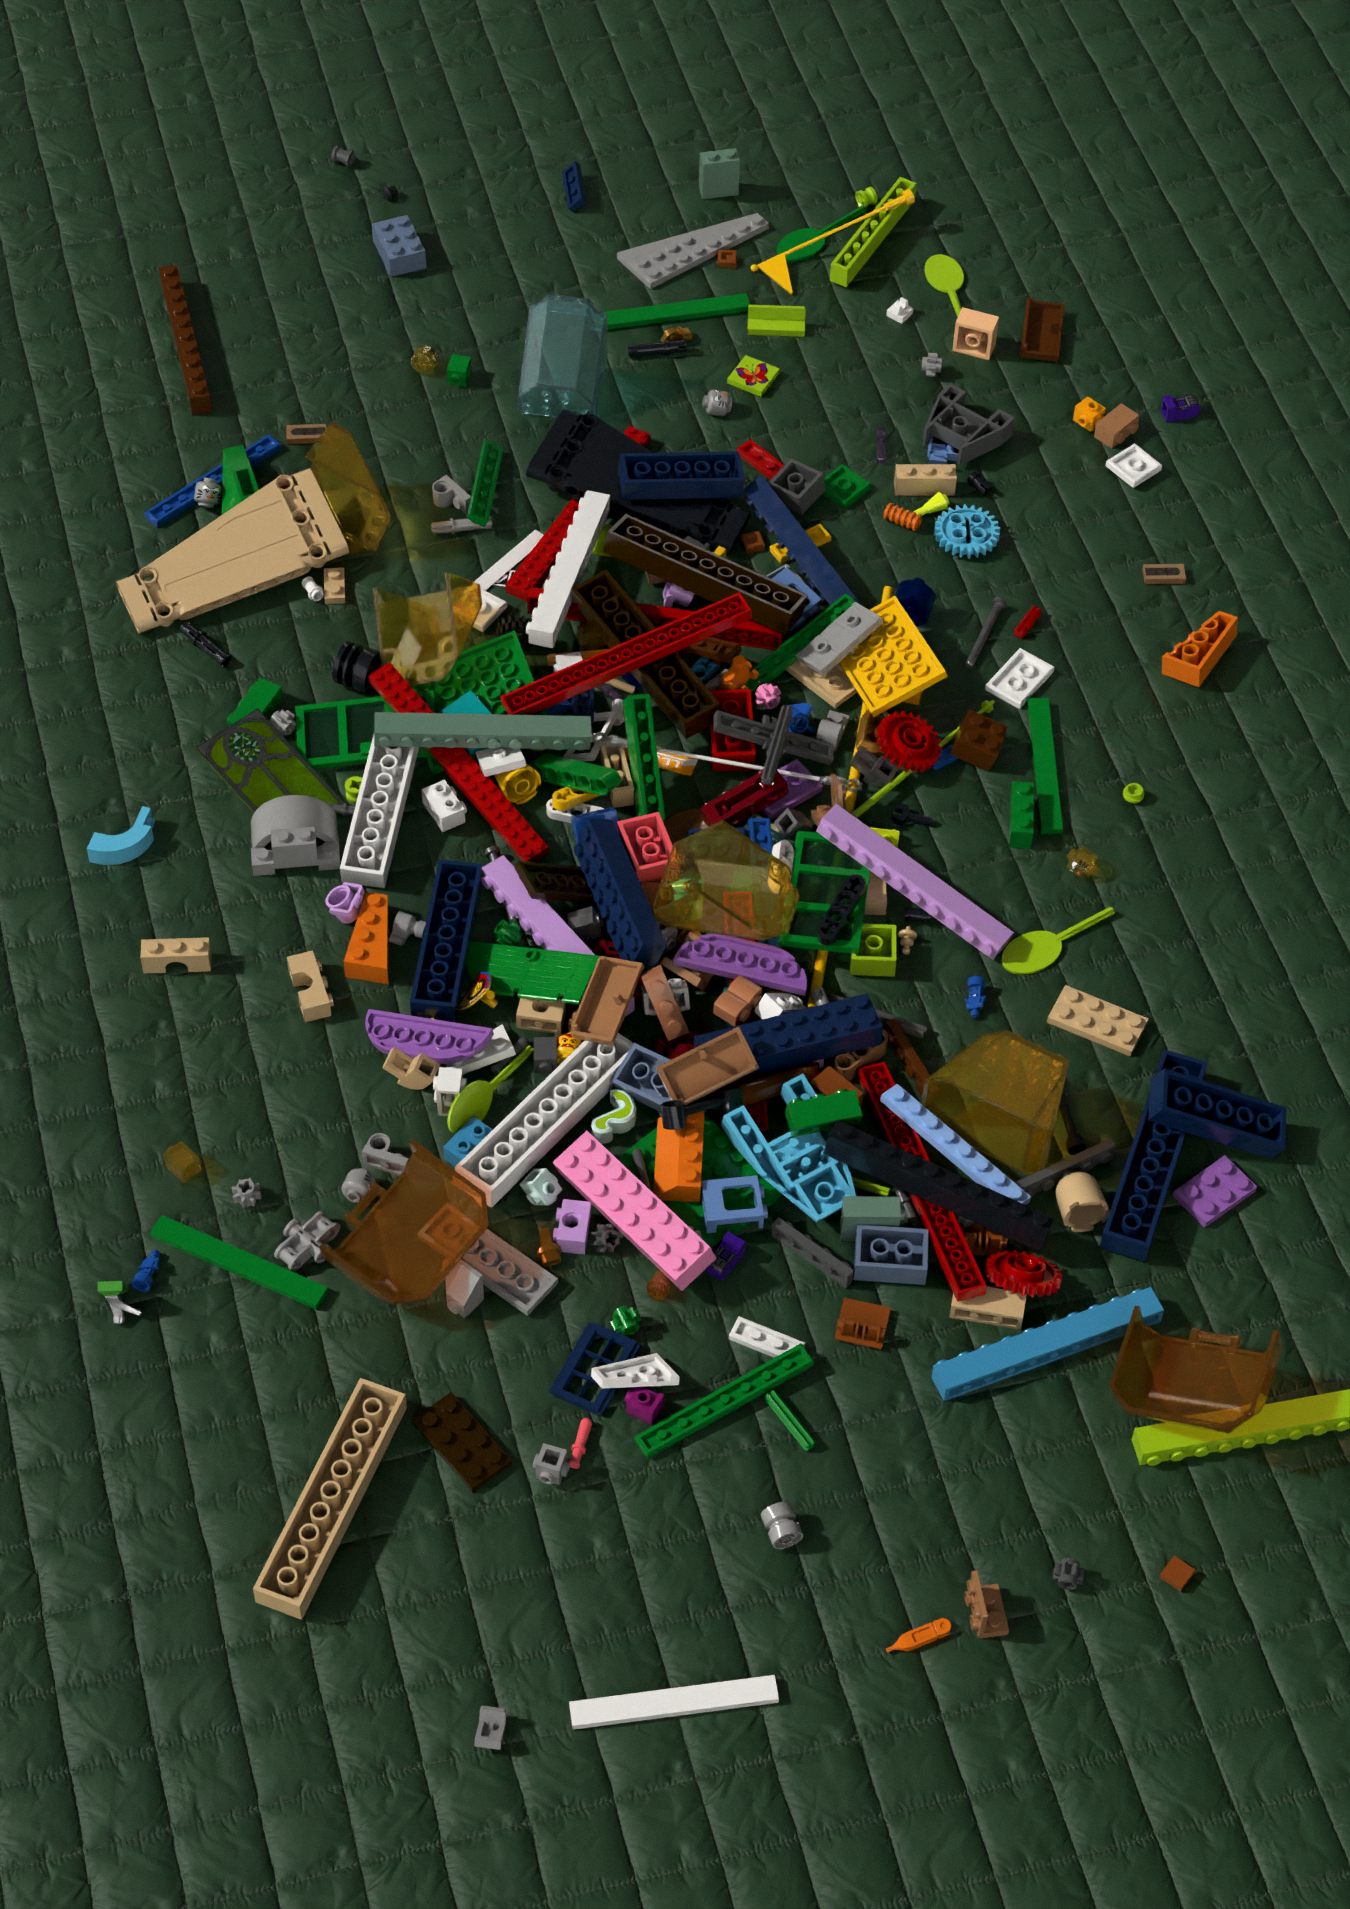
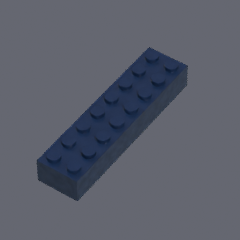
[574,819,667,976]
[410,859,482,1022]
[694,993,883,1082]

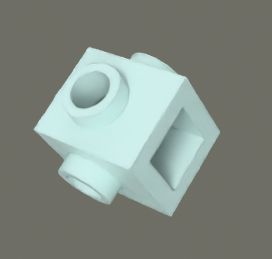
[519,1168,563,1206]

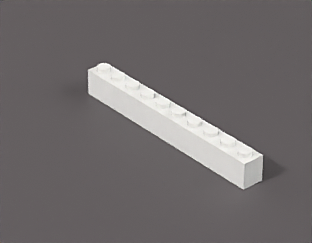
[526,490,610,648]

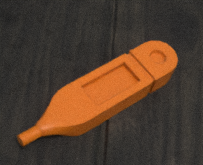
[886,1618,951,1653]

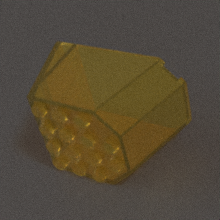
[921,1030,1070,1176]

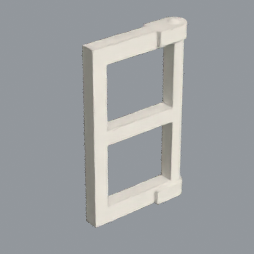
[563,711,618,762]

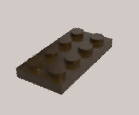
[514,861,597,904]
[412,1392,512,1493]

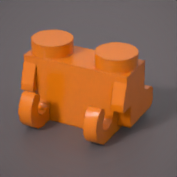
[719,655,759,690]

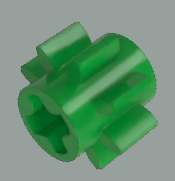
[494,919,522,946]
[610,1305,642,1336]

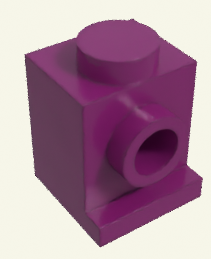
[624,1387,664,1425]

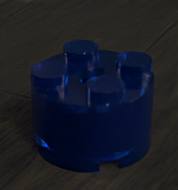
[894,578,937,626]

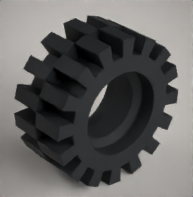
[496,615,532,651]

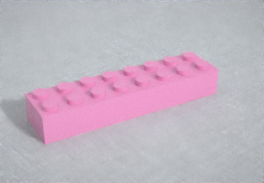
[553,1131,716,1291]

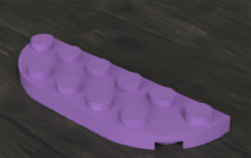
[673,934,807,996]
[365,1009,494,1064]

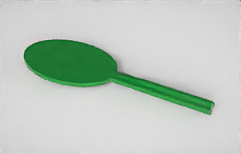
[776,206,867,262]

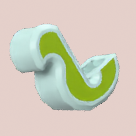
[591,1089,636,1144]

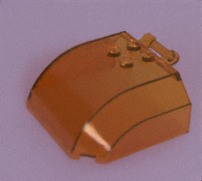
[319,1139,489,1304]
[1109,1306,1282,1434]

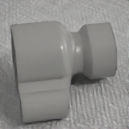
[389,911,426,946]

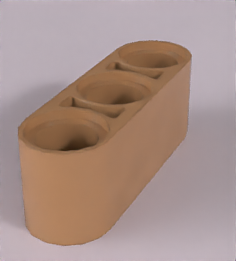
[834,1030,888,1081]

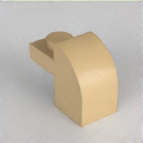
[382,1047,440,1090]

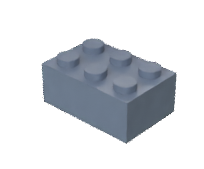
[372,215,426,277]
[611,1043,671,1113]
[854,1224,929,1285]

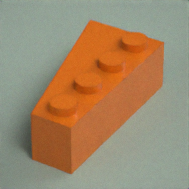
[1162,611,1238,687]
[343,891,389,985]

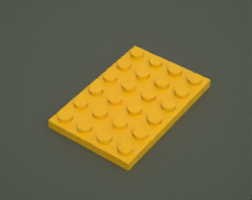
[839,596,948,718]

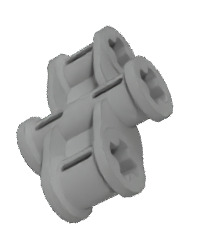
[274,1210,340,1272]

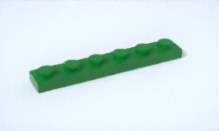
[467,439,504,527]

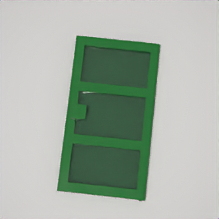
[295,690,436,772]
[779,831,871,954]

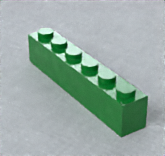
[623,694,665,822]

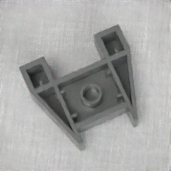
[922,383,1015,465]

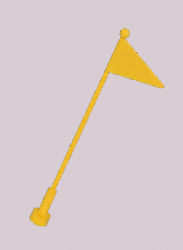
[751,188,915,295]

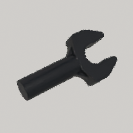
[891,804,933,826]

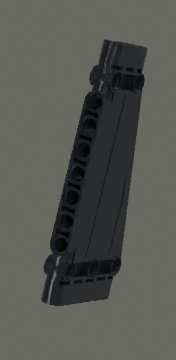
[526,408,751,555]

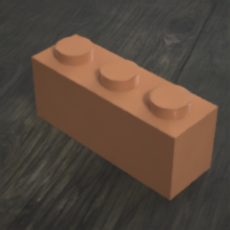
[641,965,689,1041]

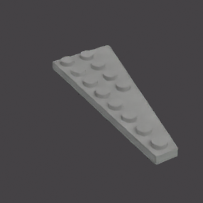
[617,213,769,289]

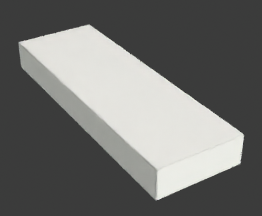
[729,1316,805,1358]

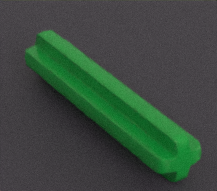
[765,1390,816,1451]

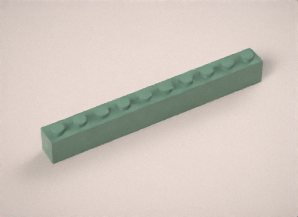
[374,712,592,751]

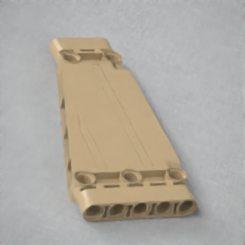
[116,468,349,634]

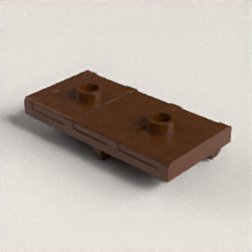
[1020,297,1064,362]

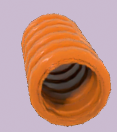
[883,503,922,532]

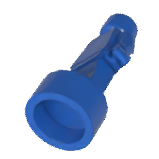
[965,976,987,1019]
[132,1250,160,1292]

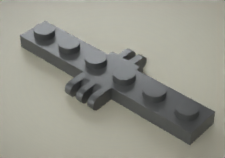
[713,710,834,765]

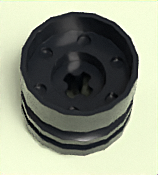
[332,641,384,693]

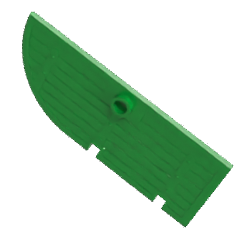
[467,941,599,1005]

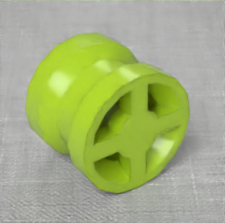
[855,187,878,208]
[345,776,362,804]

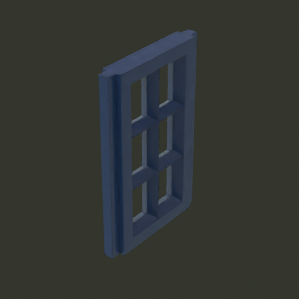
[549,1322,641,1416]

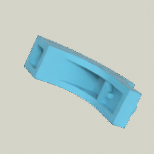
[87,806,155,865]

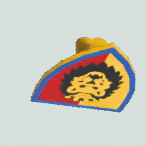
[458,971,498,1010]

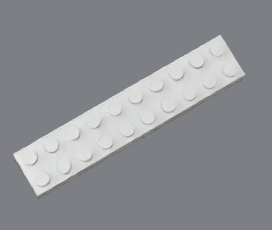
[455,1033,634,1208]

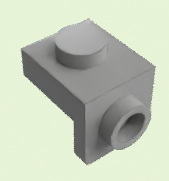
[474,1706,507,1750]

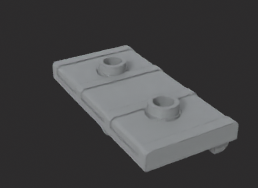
[795,602,883,676]

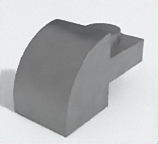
[849,746,898,787]

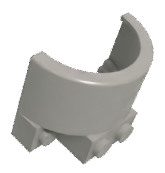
[251,795,341,876]

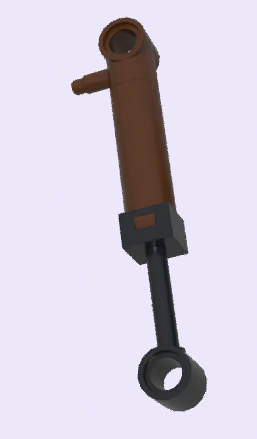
[661,1061,820,1130]

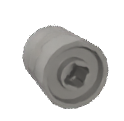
[761,1501,803,1549]

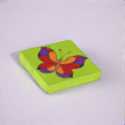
[727,355,780,397]

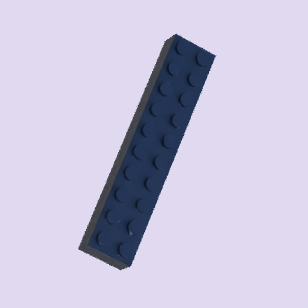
[1099,1049,1208,1262]

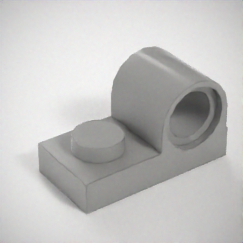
[432,475,471,514]
[817,710,850,751]
[362,1133,410,1178]

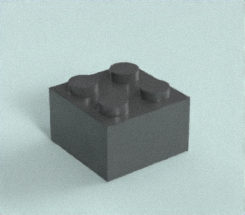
[768,458,826,515]

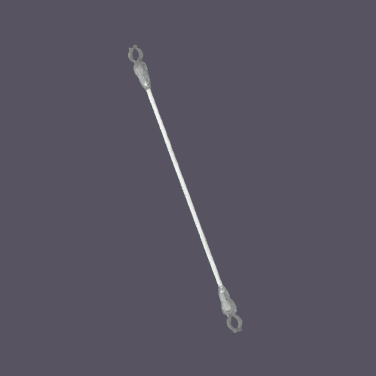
[591,732,862,792]

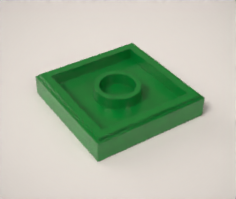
[822,464,872,509]

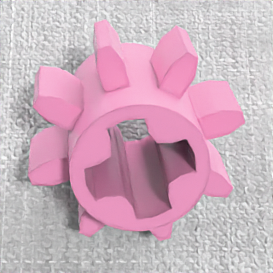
[755,683,781,709]

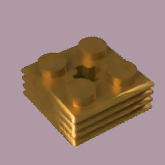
[856,710,890,760]

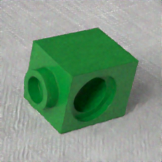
[446,354,471,387]

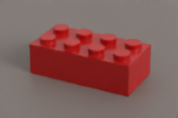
[709,689,756,772]

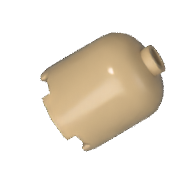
[1056,1172,1109,1232]

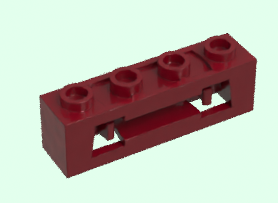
[700,769,789,828]

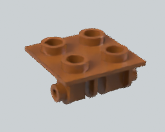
[960,1222,1008,1257]
[834,1298,891,1350]

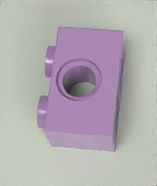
[553,1199,591,1255]

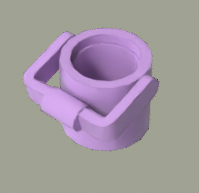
[663,582,695,608]
[325,882,365,924]

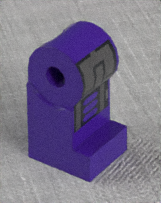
[1161,394,1201,422]
[704,1231,746,1281]

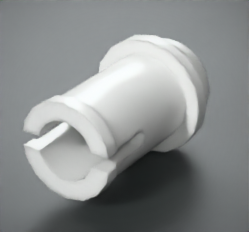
[301,576,324,601]
[611,699,625,726]

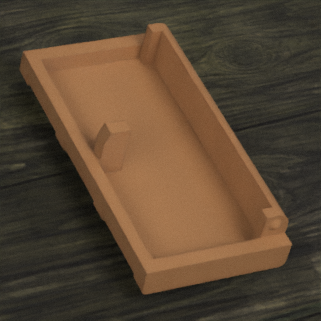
[571,956,644,1046]
[656,1027,759,1106]

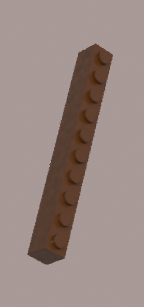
[158,265,212,416]

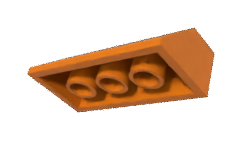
[653,1111,705,1202]

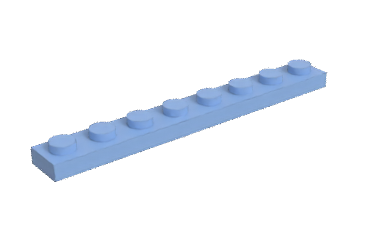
[880,1084,1031,1205]

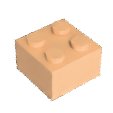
[952,307,999,360]

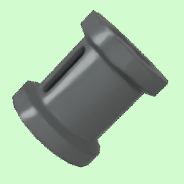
[331,145,355,167]

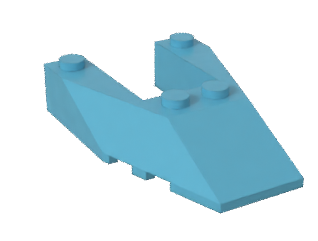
[721,1074,856,1223]

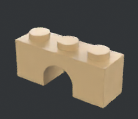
[140,937,212,974]
[287,950,334,1022]

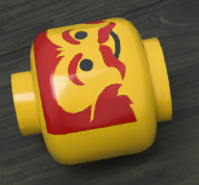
[557,1033,584,1065]

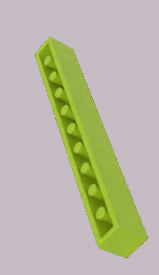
[1132,1389,1350,1466]

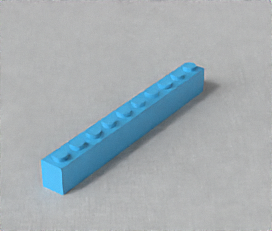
[931,1287,1164,1401]

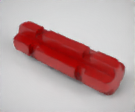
[1014,606,1041,639]

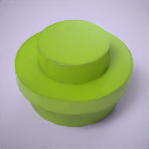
[1123,783,1145,803]

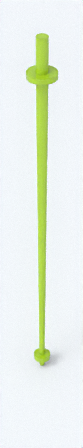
[806,700,995,856]

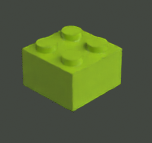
[850,923,896,977]

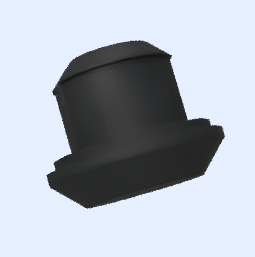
[382,185,398,202]

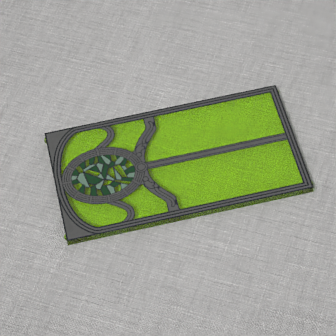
[196,708,345,813]

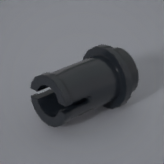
[967,472,993,496]
[904,907,931,924]

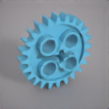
[934,504,1000,559]

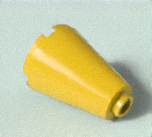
[494,764,541,805]

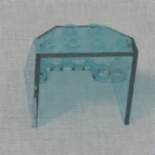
[518,294,607,417]

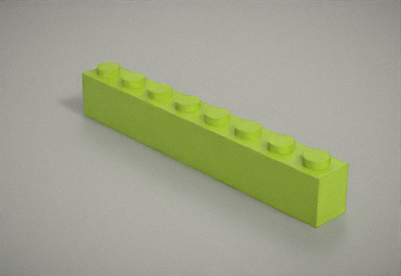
[830,177,917,287]

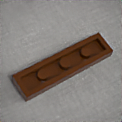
[886,1019,938,1103]

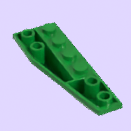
[221,445,259,515]

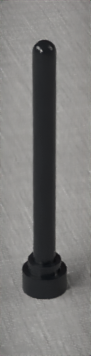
[1047,1060,1086,1155]

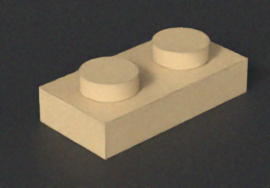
[324,567,345,604]

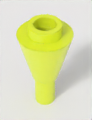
[913,492,949,516]

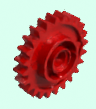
[875,711,942,774]
[985,1250,1063,1297]

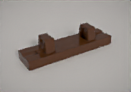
[676,637,742,666]

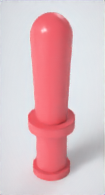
[568,1418,592,1469]

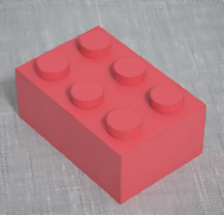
[617,812,679,884]

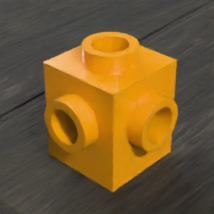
[1073,396,1106,432]

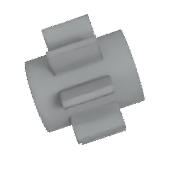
[921,353,942,377]
[270,709,296,736]
[232,1178,261,1208]

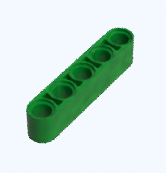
[529,753,621,796]

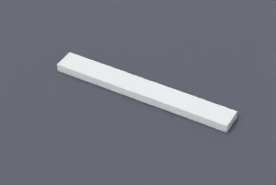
[569,1675,779,1730]

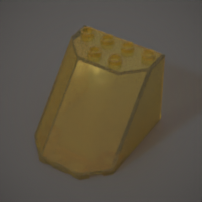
[296,421,392,555]
[373,572,482,686]
[652,820,800,941]

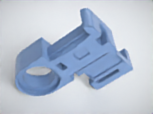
[927,438,959,464]

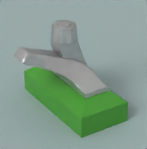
[98,1281,142,1324]

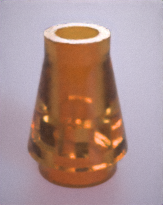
[646,1268,670,1300]

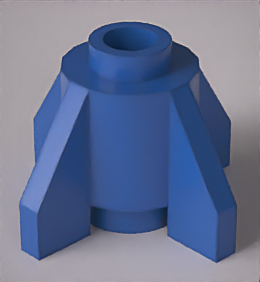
[787,703,817,733]

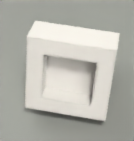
[886,297,913,324]

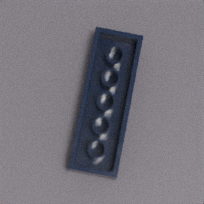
[618,451,745,500]
[1148,1068,1287,1159]

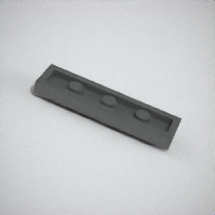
[772,1217,854,1288]

